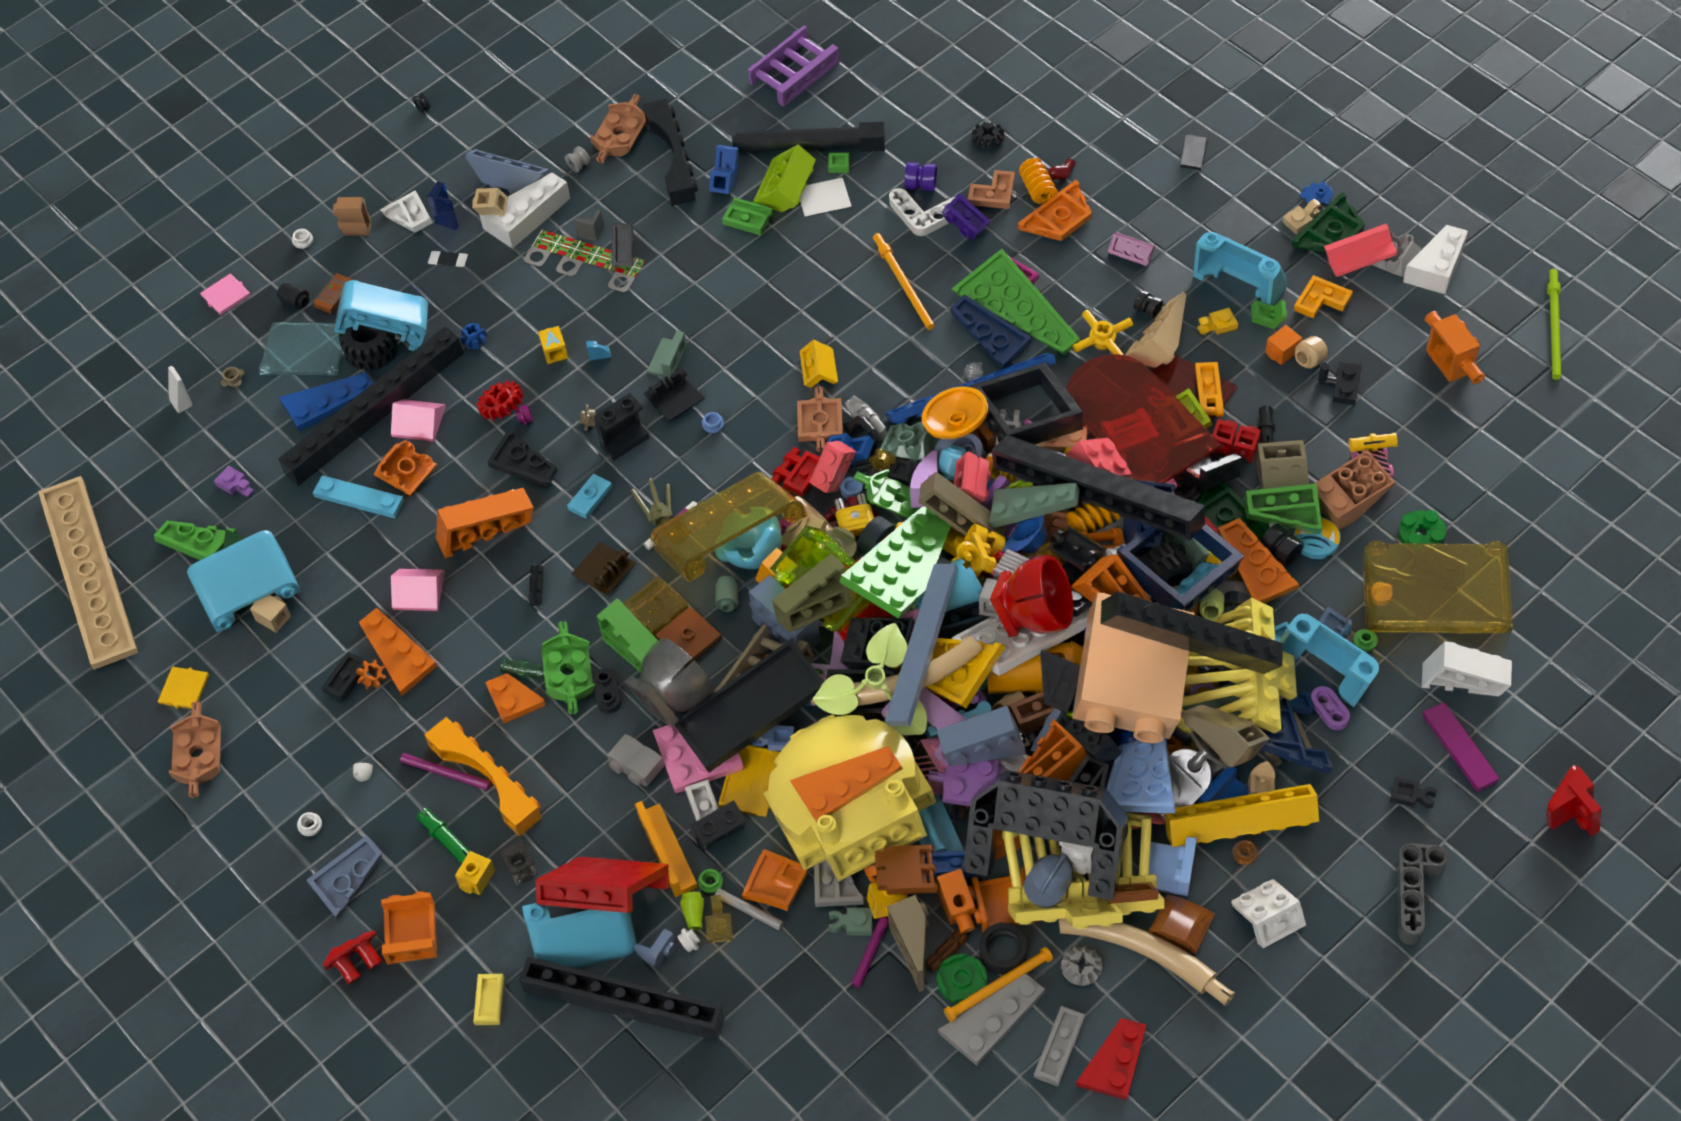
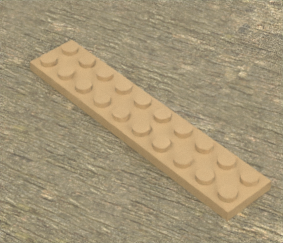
[38,476,138,670]

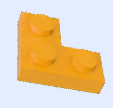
[1294,275,1353,319]

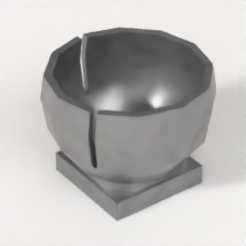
[624,638,715,727]

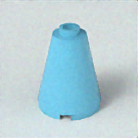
[915,558,982,612]

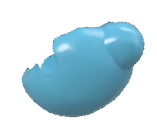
[714,509,782,570]

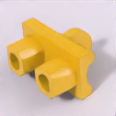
[956,532,997,577]

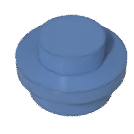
[702,412,724,433]

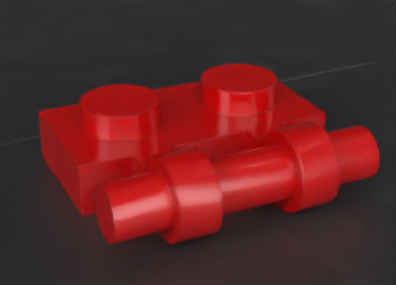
[770,447,820,497]

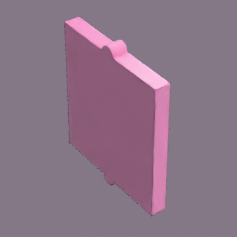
[200,273,251,315]

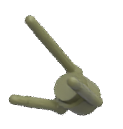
[631,478,673,526]

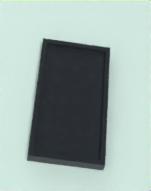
[674,639,825,773]

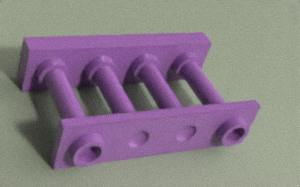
[748,26,840,107]

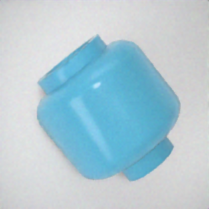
[937,445,966,480]

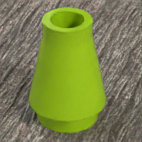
[679,892,704,931]

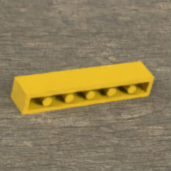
[1164,784,1319,847]

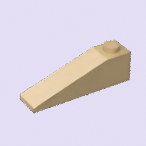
[1124,292,1186,368]

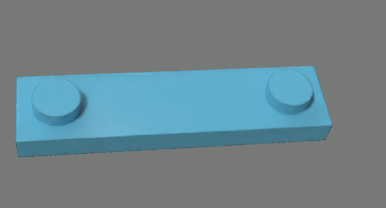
[313,475,404,519]

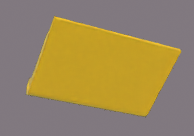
[718,745,780,817]

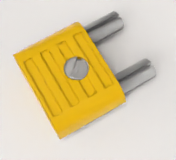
[835,493,874,537]

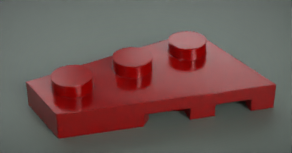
[1076,1018,1146,1100]

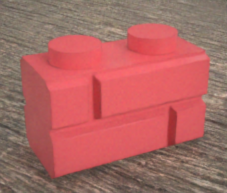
[809,441,856,493]
[954,452,991,504]

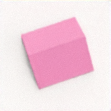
[391,399,446,442]
[391,569,445,611]

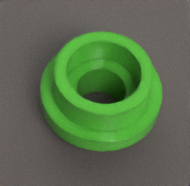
[1353,629,1378,652]
[698,869,723,893]

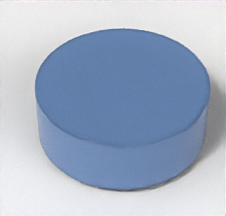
[840,477,863,499]

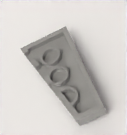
[938,973,1045,1066]

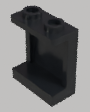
[594,393,649,461]
[1169,433,1242,491]

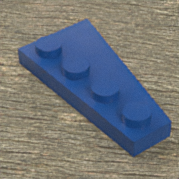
[279,373,373,431]

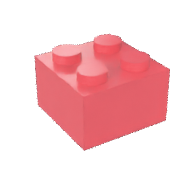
[1065,438,1132,478]

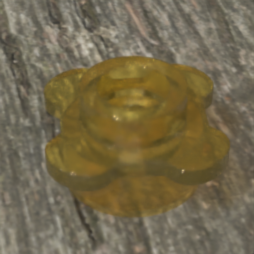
[869,448,896,471]

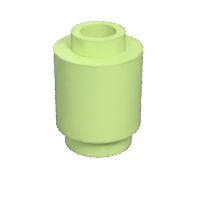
[1199,589,1224,621]

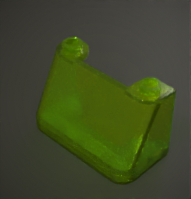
[770,526,872,632]

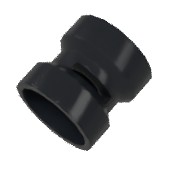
[1133,290,1164,319]

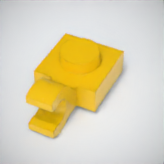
[1197,308,1238,335]

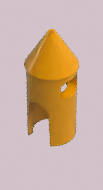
[987,640,1083,694]

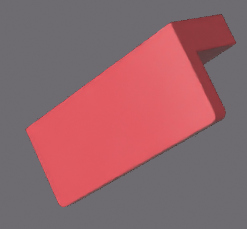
[1324,224,1398,277]

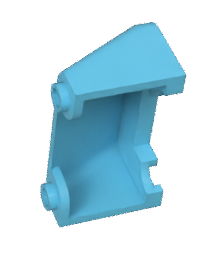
[1193,232,1287,306]
[334,280,428,351]
[187,531,301,633]
[522,903,637,969]

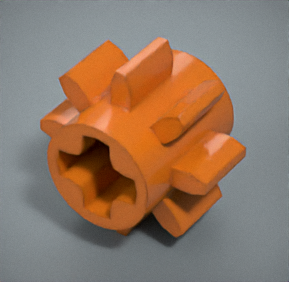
[356,660,386,690]

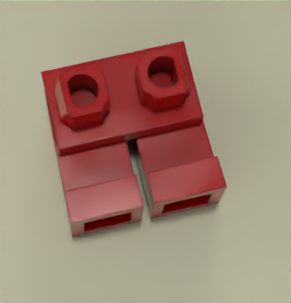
[1211,419,1261,464]

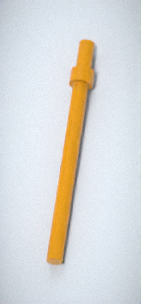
[873,233,935,330]

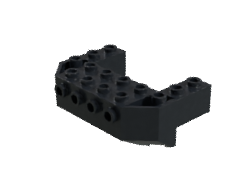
[963,770,1128,901]

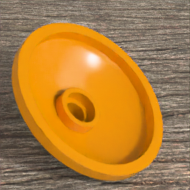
[922,387,988,439]

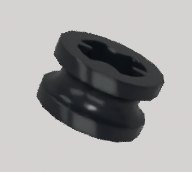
[412,92,430,113]

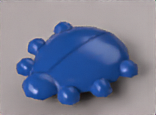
[1300,181,1333,205]

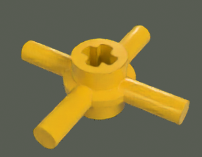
[1072,310,1133,361]

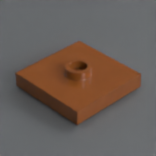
[655,607,722,667]

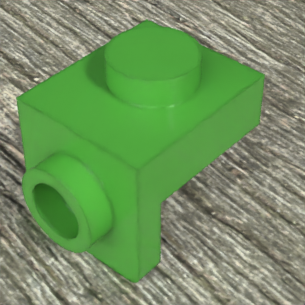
[1251,300,1287,329]

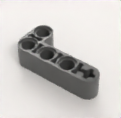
[1396,844,1448,945]

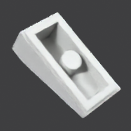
[168,366,193,413]
[685,779,718,821]

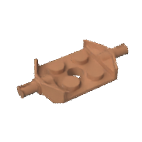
[590,94,647,164]
[169,701,221,798]

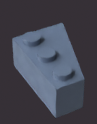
[937,706,1026,766]

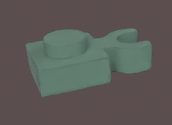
[829,908,873,936]

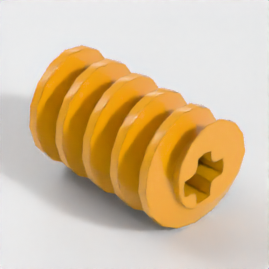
[1019,158,1058,204]
[1066,503,1120,533]

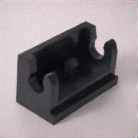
[1048,526,1107,572]

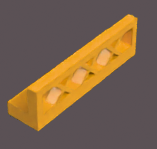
[635,801,698,897]

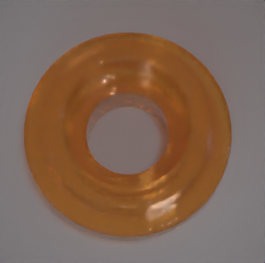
[1232,840,1258,865]

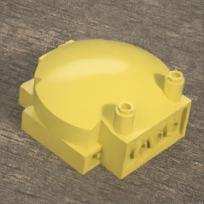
[763,714,936,882]

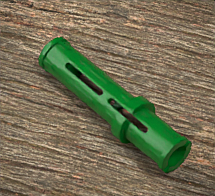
[416,808,470,864]

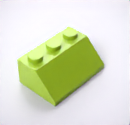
[753,145,816,212]

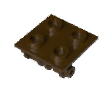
[571,542,636,596]

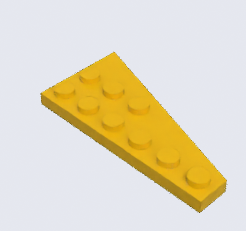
[889,638,1006,708]

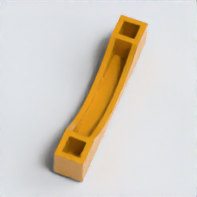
[424,717,542,837]

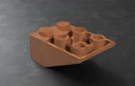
[1313,450,1395,531]

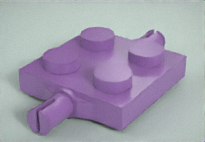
[928,760,999,806]

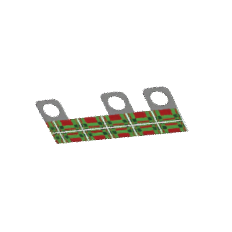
[524,230,645,292]

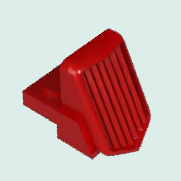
[1546,765,1601,836]

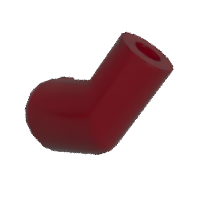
[1047,159,1076,180]

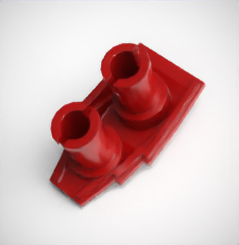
[322,930,383,985]

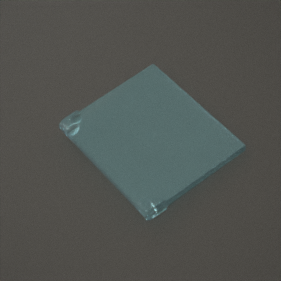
[260,322,343,375]

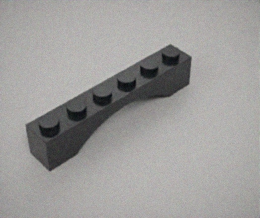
[643,98,698,206]

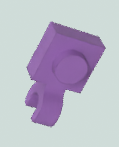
[214,466,254,497]

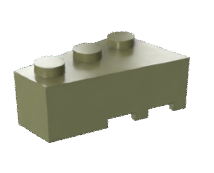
[772,554,852,632]

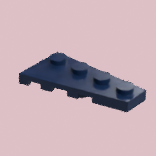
[950,294,1031,369]

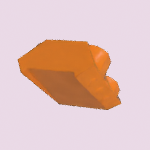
[373,441,437,496]

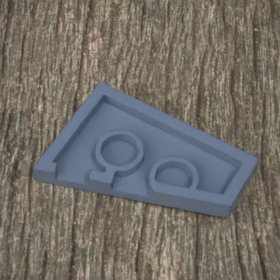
[306,835,382,919]

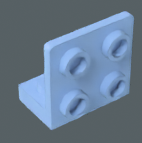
[1149,837,1197,897]

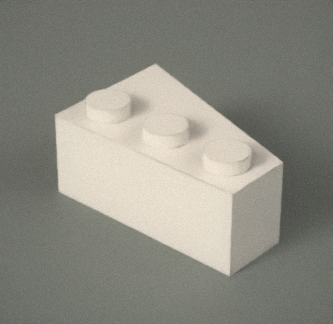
[1403,225,1468,294]
[1422,641,1512,696]

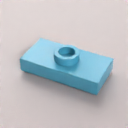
[567,473,612,519]

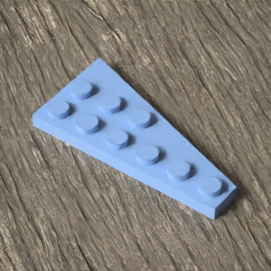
[1106,730,1176,813]

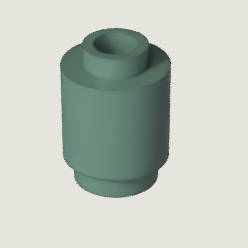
[715,576,739,612]

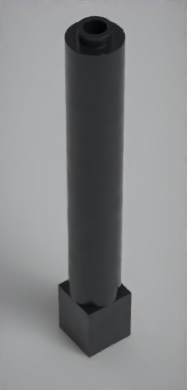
[732,122,885,152]

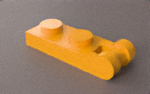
[1195,362,1224,418]

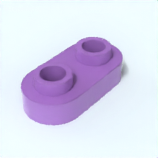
[1311,686,1350,730]

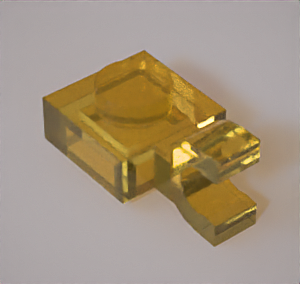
[705,895,733,943]

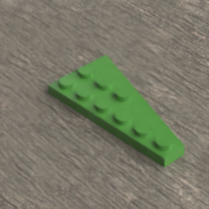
[951,249,1081,355]

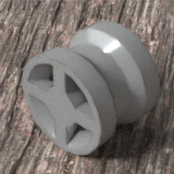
[565,146,591,173]

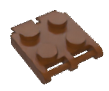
[875,845,938,895]

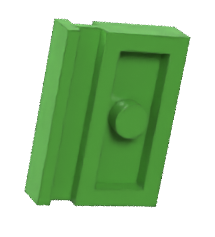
[722,197,773,235]

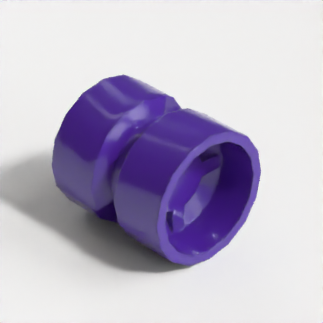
[904,162,937,191]

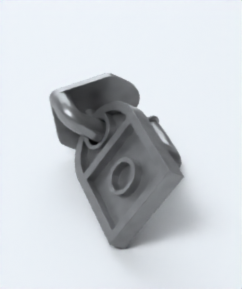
[1158,731,1230,820]

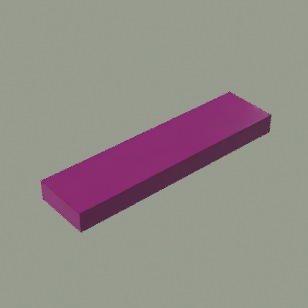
[1422,702,1499,792]

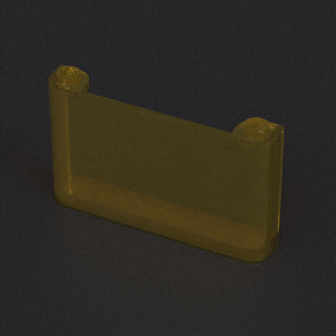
[650,472,807,582]
[1362,541,1513,633]

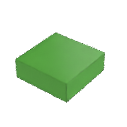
[828,153,850,173]

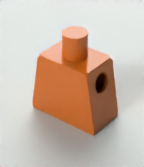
[936,869,975,934]

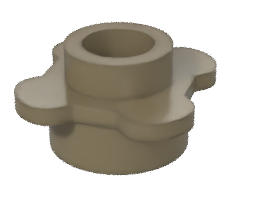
[221,367,244,388]
[580,404,596,431]

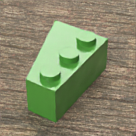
[1243,484,1322,534]
[597,598,658,673]

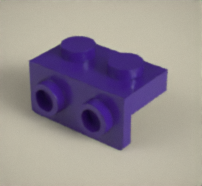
[941,193,990,241]

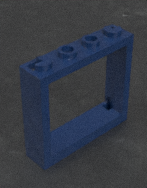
[1116,524,1244,611]

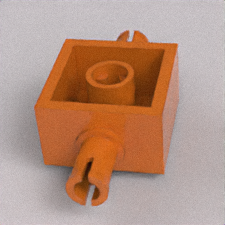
[1424,311,1485,384]

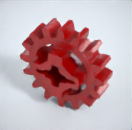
[476,380,524,420]

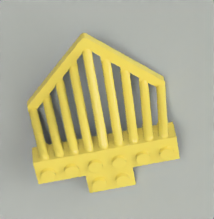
[1177,598,1297,749]
[1002,812,1164,929]

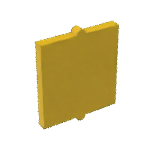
[158,667,209,709]

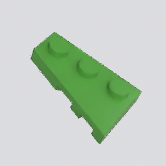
[153,520,237,560]

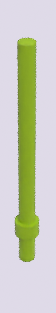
[1547,269,1561,380]

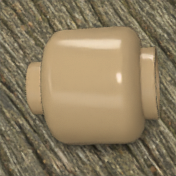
[1295,336,1328,369]

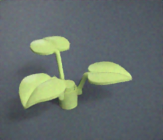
[813,623,927,736]

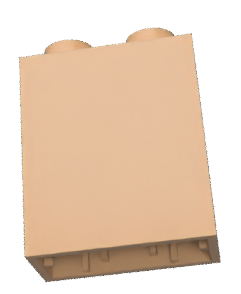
[1072,593,1194,743]

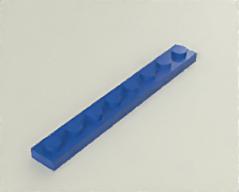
[885,353,1056,425]

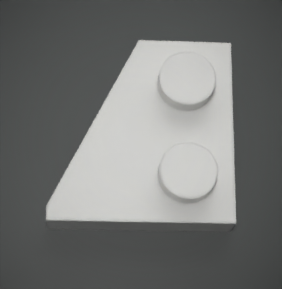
[380,191,433,233]

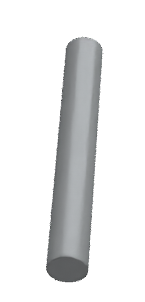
[715,888,784,931]

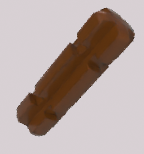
[925,929,967,971]

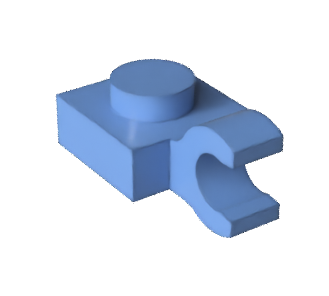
[752,725,794,751]

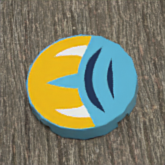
[1294,517,1341,560]

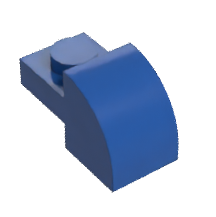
[828,433,874,468]

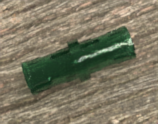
[500,657,545,681]

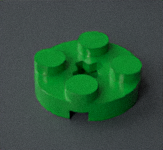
[1398,510,1446,553]

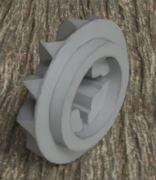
[1061,946,1102,986]

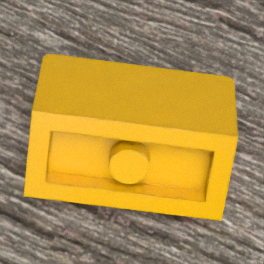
[799,339,838,388]

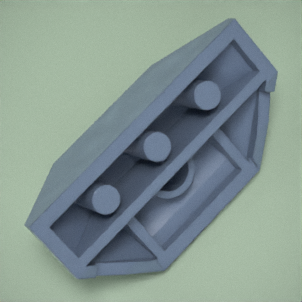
[465,149,549,193]

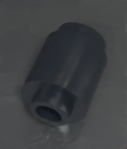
[277,283,309,310]

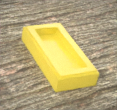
[473,974,504,1025]

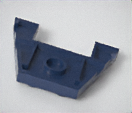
[1259,692,1333,774]

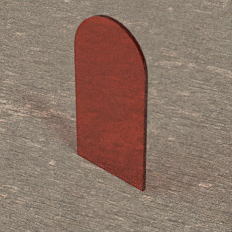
[1067,354,1221,483]

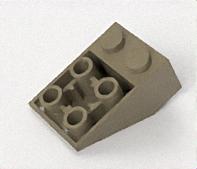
[1255,440,1309,489]
[1181,704,1270,768]

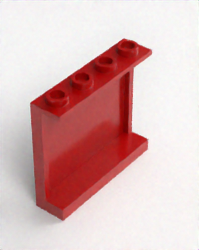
[536,856,669,913]

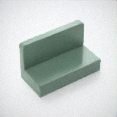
[648,330,687,377]

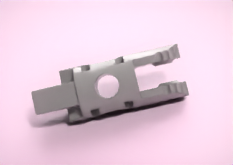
[845,395,888,442]

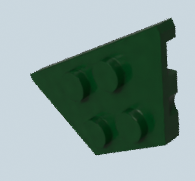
[1292,192,1365,253]
[1197,483,1269,540]

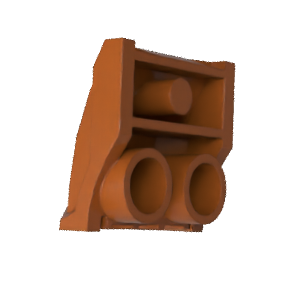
[1149,894,1215,955]

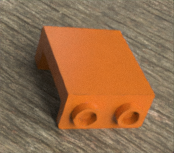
[968,867,1042,933]
[381,891,437,965]

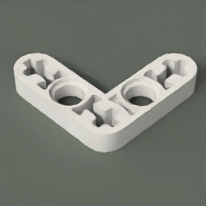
[889,188,955,236]

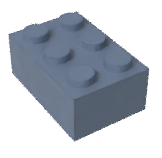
[749,575,821,650]

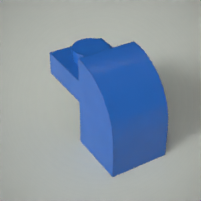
[709,145,739,194]

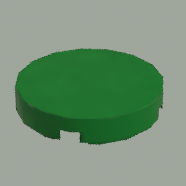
[936,953,988,1004]

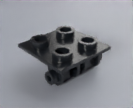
[644,368,705,422]

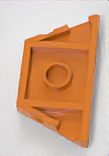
[1018,180,1092,241]

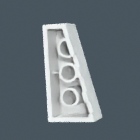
[479,173,570,249]

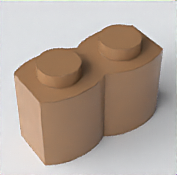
[333,197,371,236]

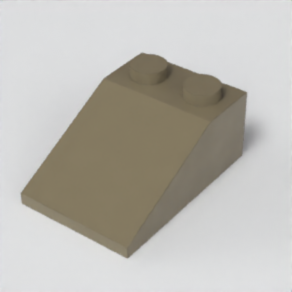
[887,895,929,992]

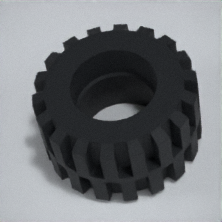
[338,325,398,370]
[1139,542,1193,602]

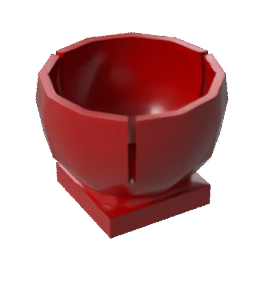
[990,555,1074,638]

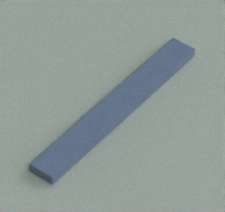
[885,564,958,726]

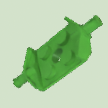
[854,469,921,519]
[541,621,595,714]

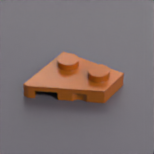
[485,673,546,724]

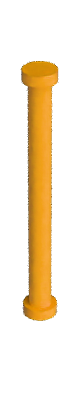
[944,947,1053,1022]

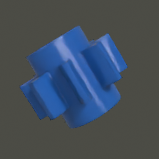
[460,323,487,349]

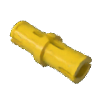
[1348,433,1398,453]

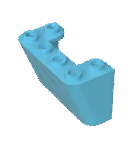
[1279,614,1379,707]

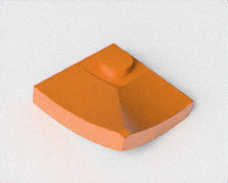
[742,849,809,911]

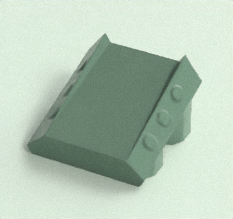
[879,422,938,462]

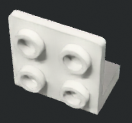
[1231,879,1306,948]

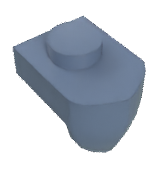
[1318,607,1352,638]
[634,928,676,967]

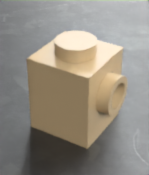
[250,595,291,633]

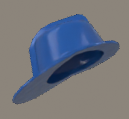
[1003,515,1048,553]

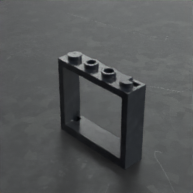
[972,363,1083,445]

